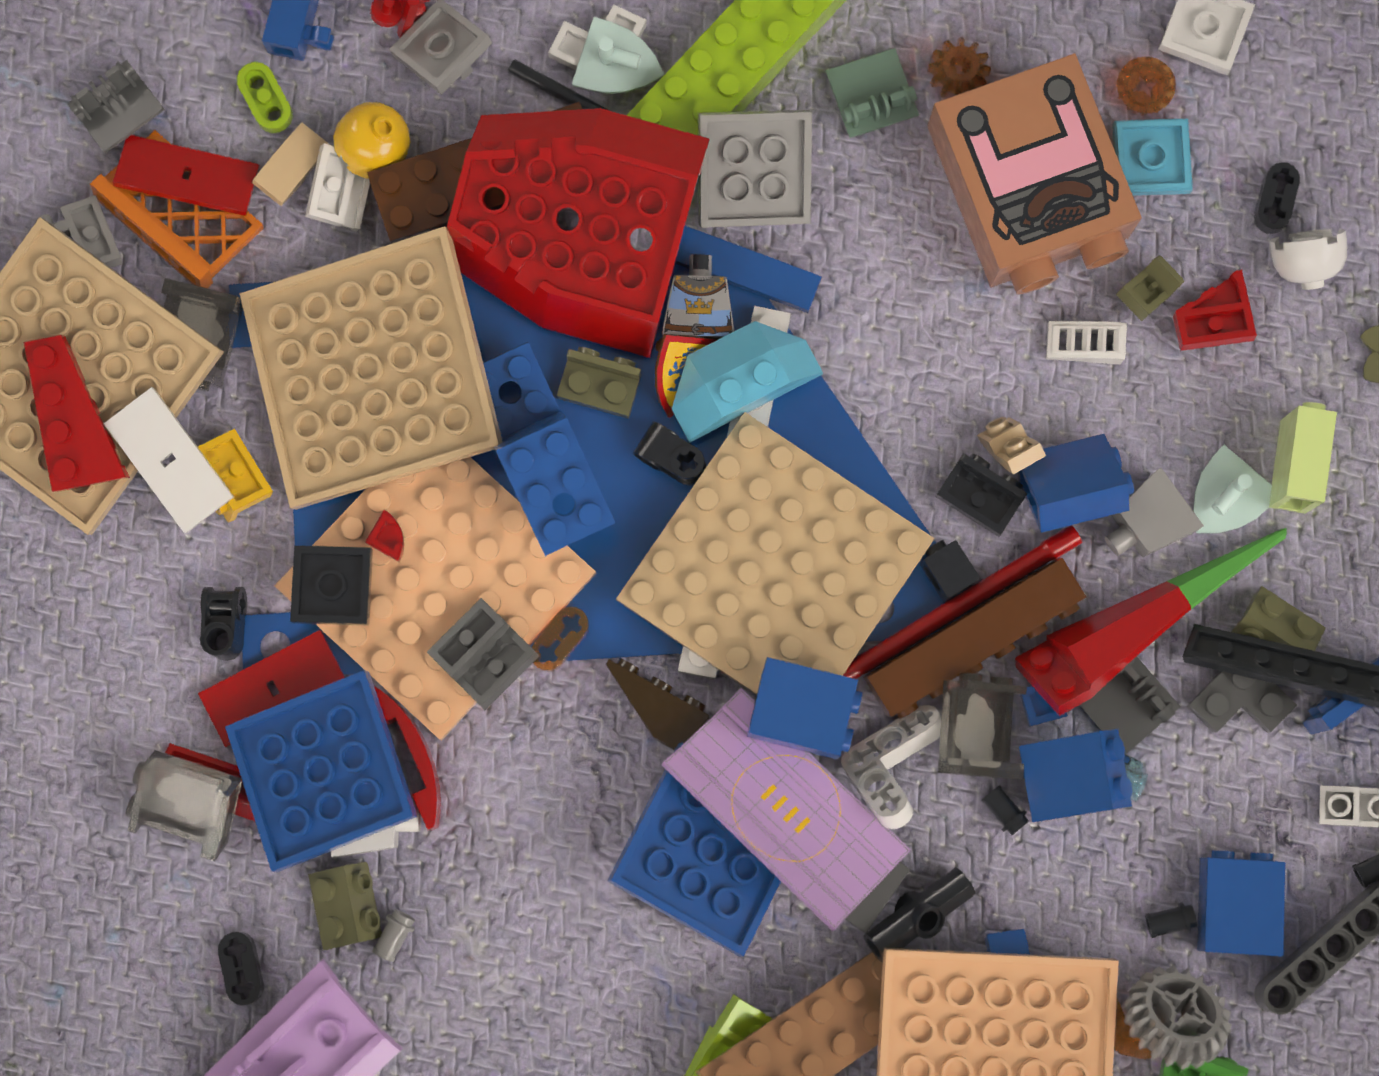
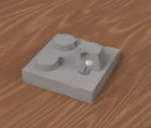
[389,0,492,95]

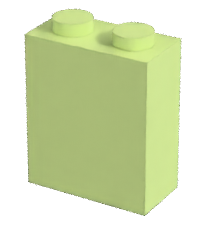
[1269,402,1337,514]

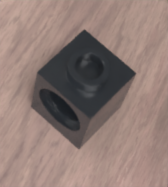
[920,540,980,603]

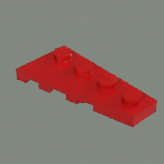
[24,335,130,492]

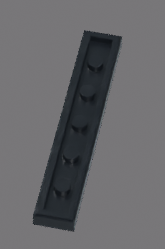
[1182,624,1379,708]

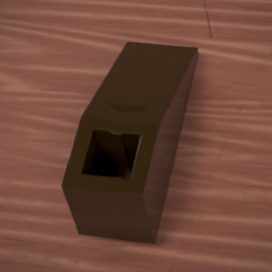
[606,658,709,751]

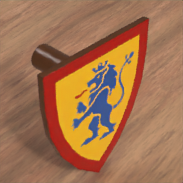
[655,334,718,418]

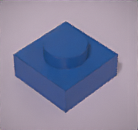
[1018,686,1068,727]

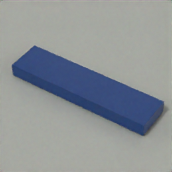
[675,226,822,313]

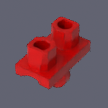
[370,0,430,38]

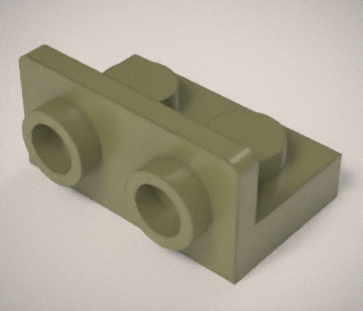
[557,347,642,419]

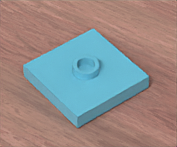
[1112,118,1193,196]

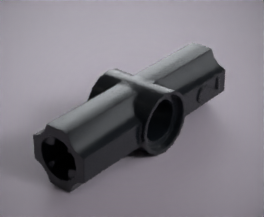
[863,867,976,963]

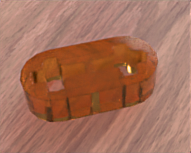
[532,607,589,672]

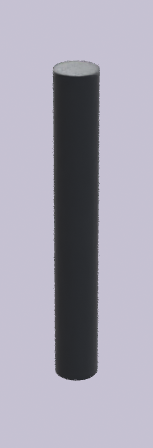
[508,59,611,111]

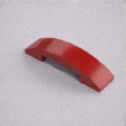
[374,686,441,831]

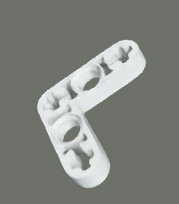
[841,705,945,829]

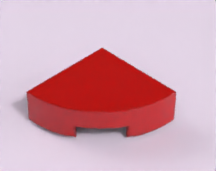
[365,510,404,562]

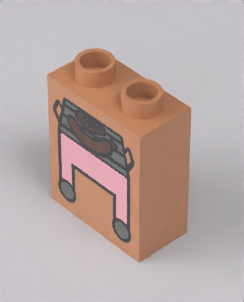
[927,53,1142,294]

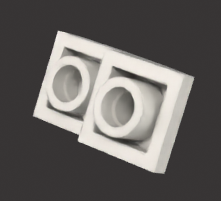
[1319,786,1379,828]

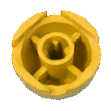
[333,102,411,179]

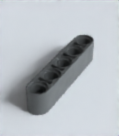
[1254,880,1379,1015]

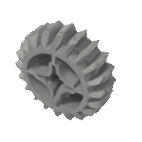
[1124,965,1232,1070]

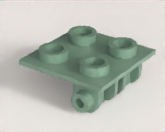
[825,48,919,139]

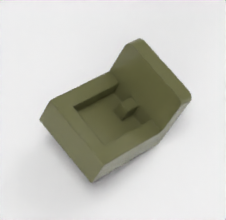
[1116,255,1184,321]

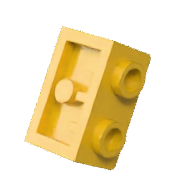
[197,429,273,523]

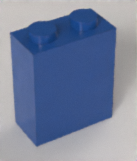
[1018,434,1134,533]
[747,657,863,759]
[1019,729,1132,822]
[1197,850,1286,957]

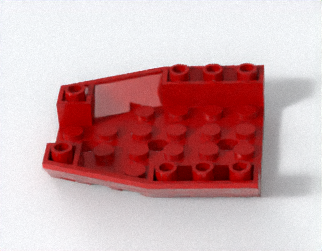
[447,108,710,358]

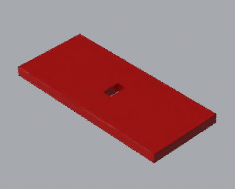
[113,135,260,216]
[198,630,345,748]

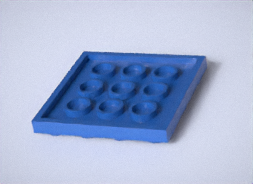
[225,670,418,872]
[607,743,781,957]

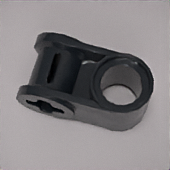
[633,421,706,486]
[200,587,247,661]

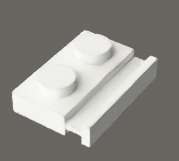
[305,143,370,232]

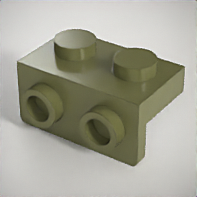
[1231,586,1326,651]
[308,862,382,951]

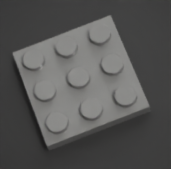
[698,110,812,228]

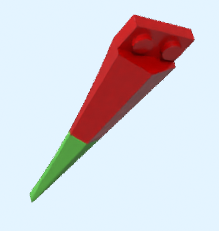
[1015,528,1287,716]

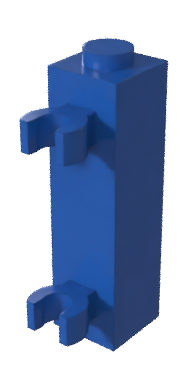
[262,0,334,61]

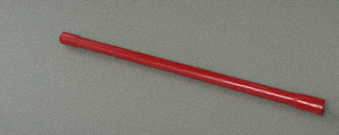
[843,525,1082,679]

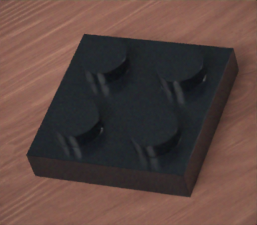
[290,545,373,626]

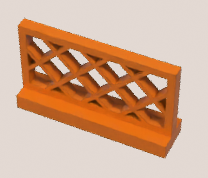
[90,130,264,293]

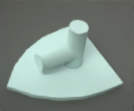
[572,17,664,94]
[1193,444,1272,533]

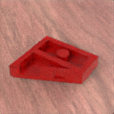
[1173,270,1257,351]

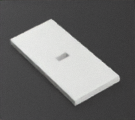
[104,387,234,533]

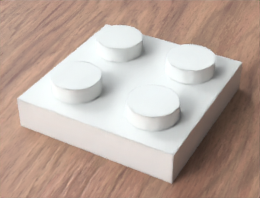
[1158,0,1255,75]

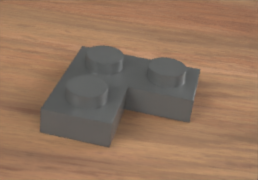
[1186,671,1297,733]

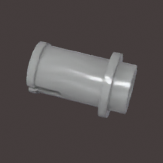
[372,909,415,962]

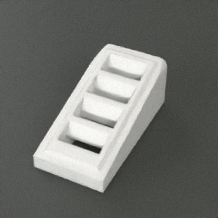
[1046,321,1127,365]

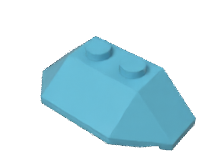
[672,321,823,443]

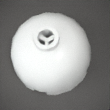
[1269,229,1347,290]

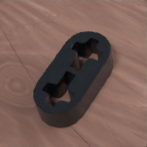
[1254,162,1300,234]
[218,932,264,1005]

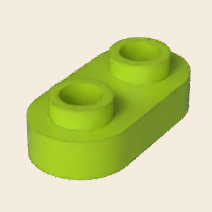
[237,62,293,133]

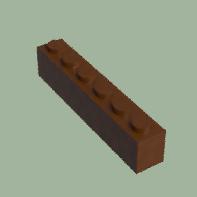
[863,558,1086,719]

